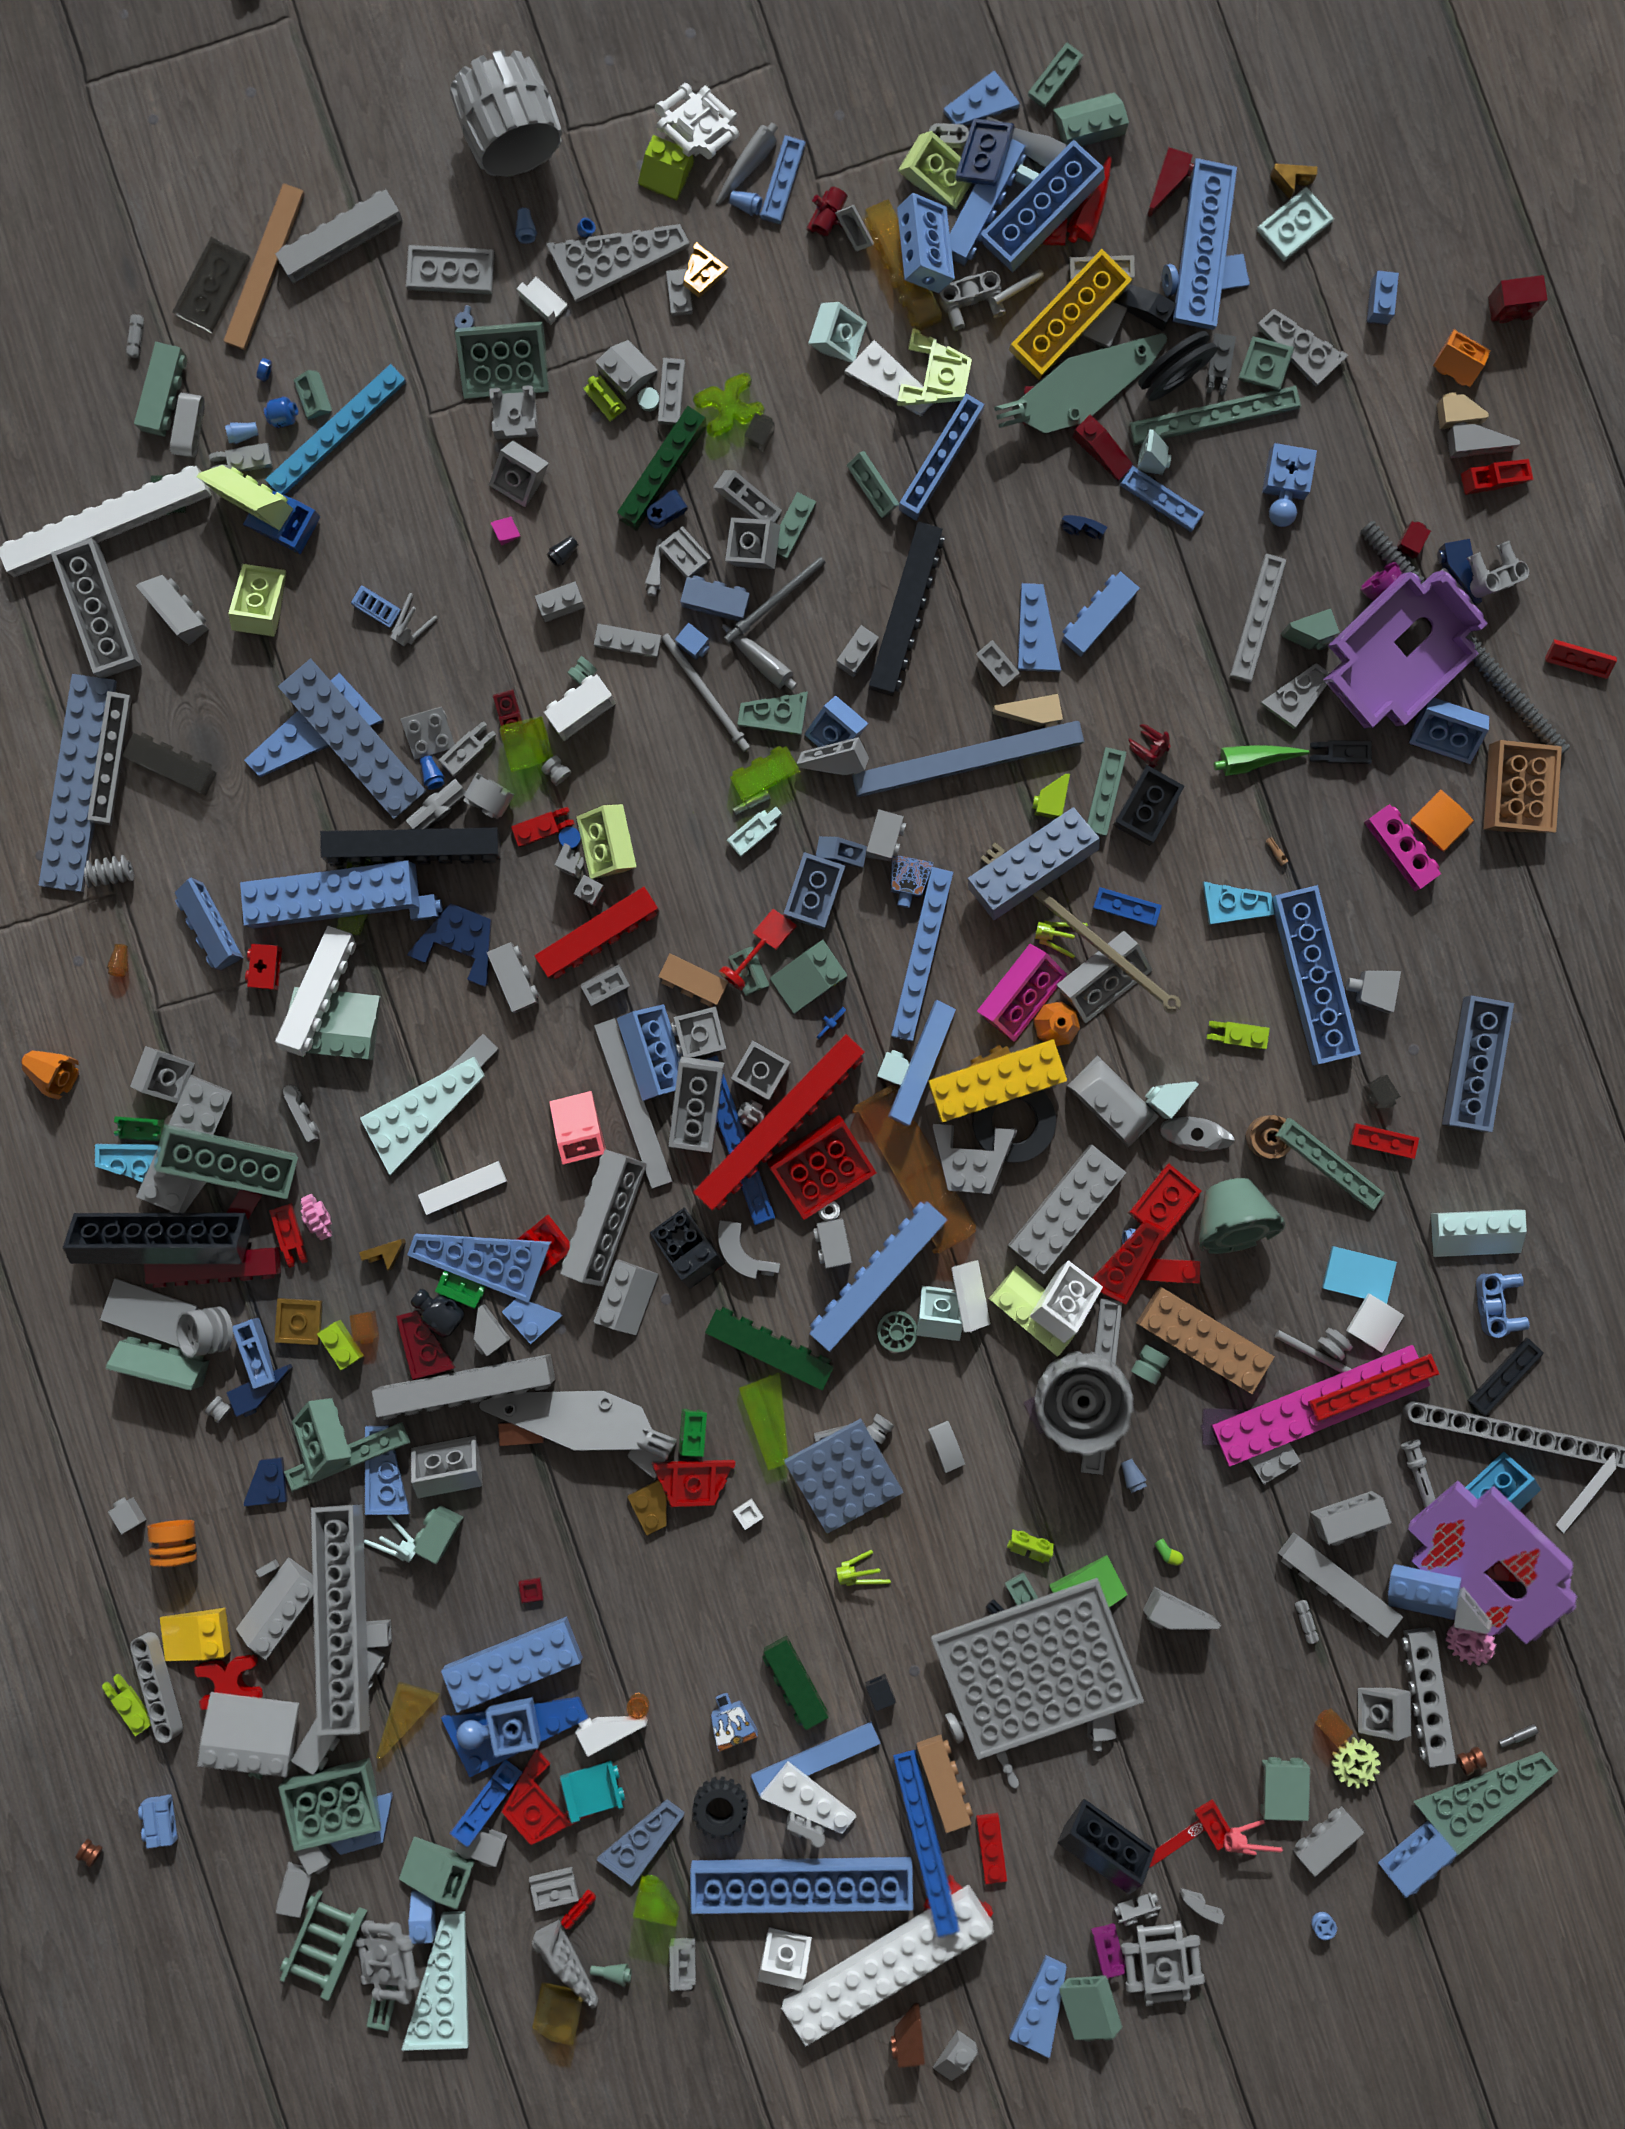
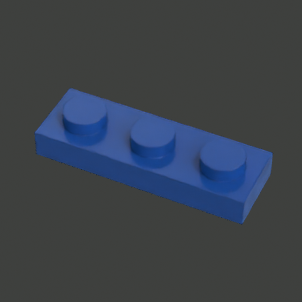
[1093,887,1162,927]

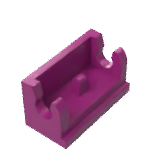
[1091,1923,1125,1979]

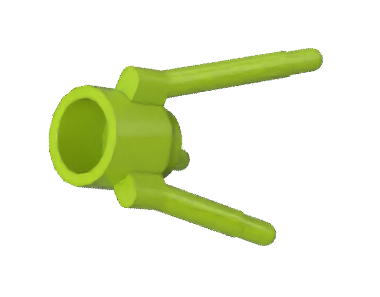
[1035,921,1088,958]
[836,1550,891,1586]

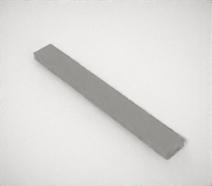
[594,1018,672,1188]
[1081,1298,1122,1475]

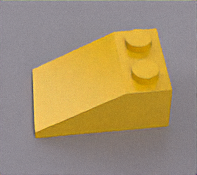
[160,1608,231,1661]

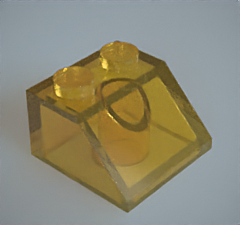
[532,1982,583,2046]

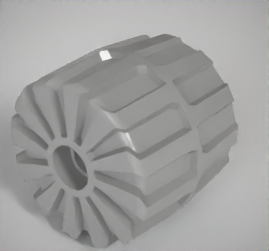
[450,50,562,177]
[1035,1351,1133,1455]

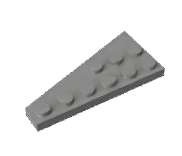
[546,224,690,303]

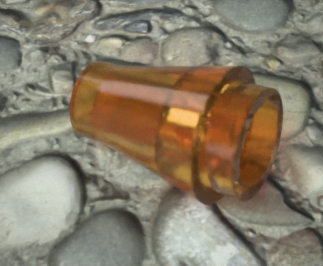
[106,944,129,977]

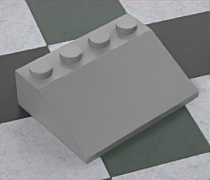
[198,1692,299,1777]

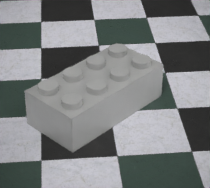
[668,1057,725,1153]

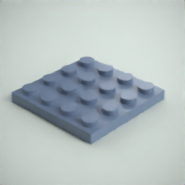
[785,1419,903,1534]

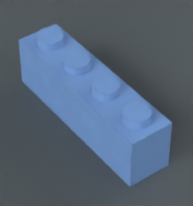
[1062,571,1140,657]

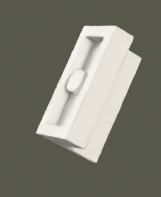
[517,277,568,325]

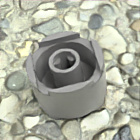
[463,773,515,819]

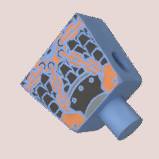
[891,856,933,908]

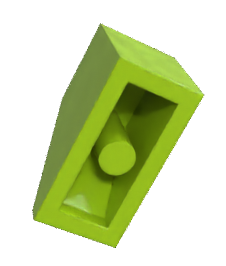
[1032,773,1070,819]

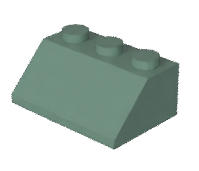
[1053,92,1129,146]
[292,1398,351,1480]

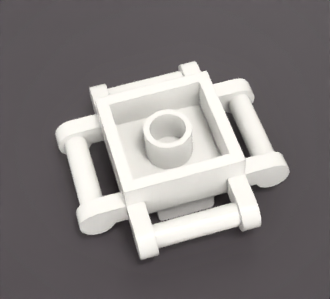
[655,83,739,159]

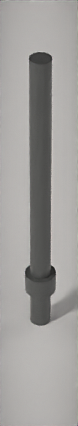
[723,557,825,644]

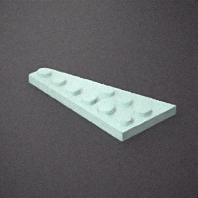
[360,1057,485,1175]
[402,1911,469,2050]

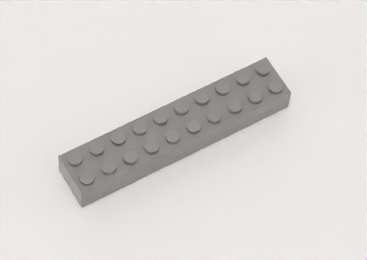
[311,1504,370,1735]

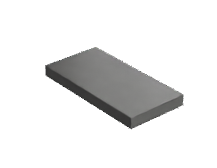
[406,245,495,294]
[100,1278,198,1347]

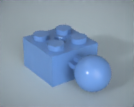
[1262,443,1317,527]
[457,1697,541,1757]

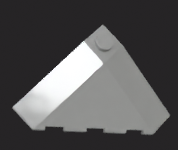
[532,1920,599,2009]

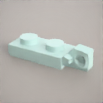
[727,807,782,857]

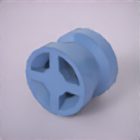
[1311,1912,1337,1940]

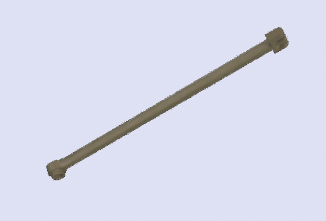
[980,843,1181,1014]

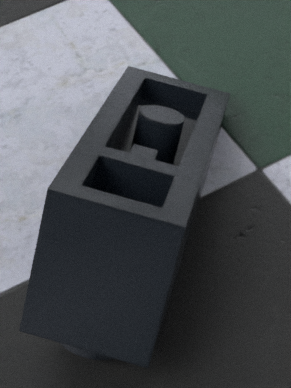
[1114,284,1176,332]

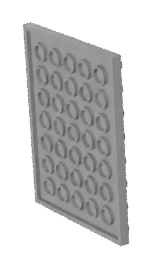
[931,1578,1144,1760]

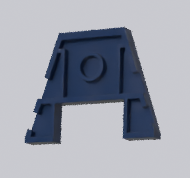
[407,903,492,987]

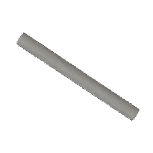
[1275,1330,1351,1373]

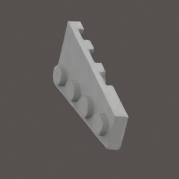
[1257,309,1348,387]

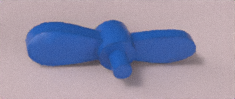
[816,1007,846,1040]

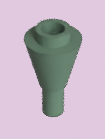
[590,1963,632,1987]

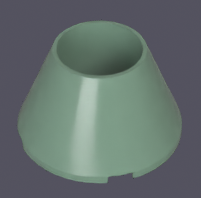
[1198,1178,1286,1254]

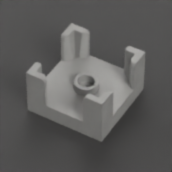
[489,386,538,439]

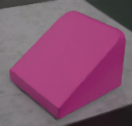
[491,517,521,546]

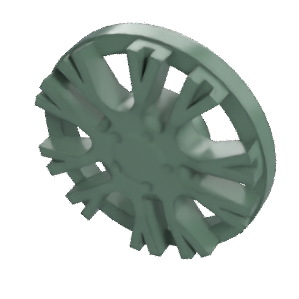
[877,1311,917,1352]

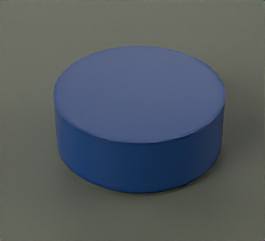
[256,358,272,382]
[559,827,581,849]

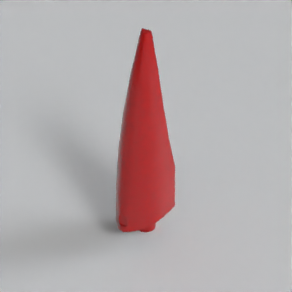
[1066,156,1111,243]

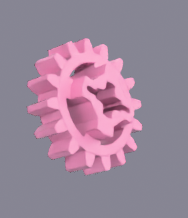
[301,1194,332,1240]
[1446,1622,1496,1666]

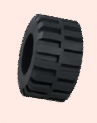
[692,1776,748,1840]

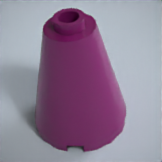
[1360,562,1402,601]

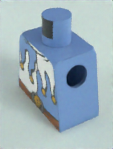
[711,1693,758,1752]

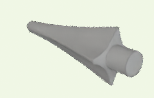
[645,539,662,596]

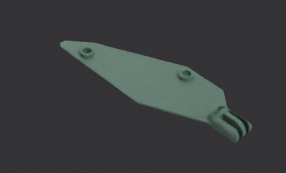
[994,334,1167,433]

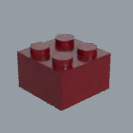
[1488,275,1548,323]

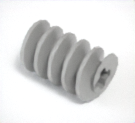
[84,855,134,888]

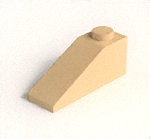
[993,694,1063,728]

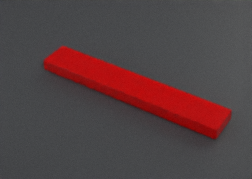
[1308,1354,1440,1422]

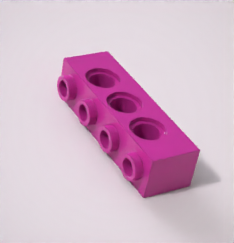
[1364,804,1441,891]

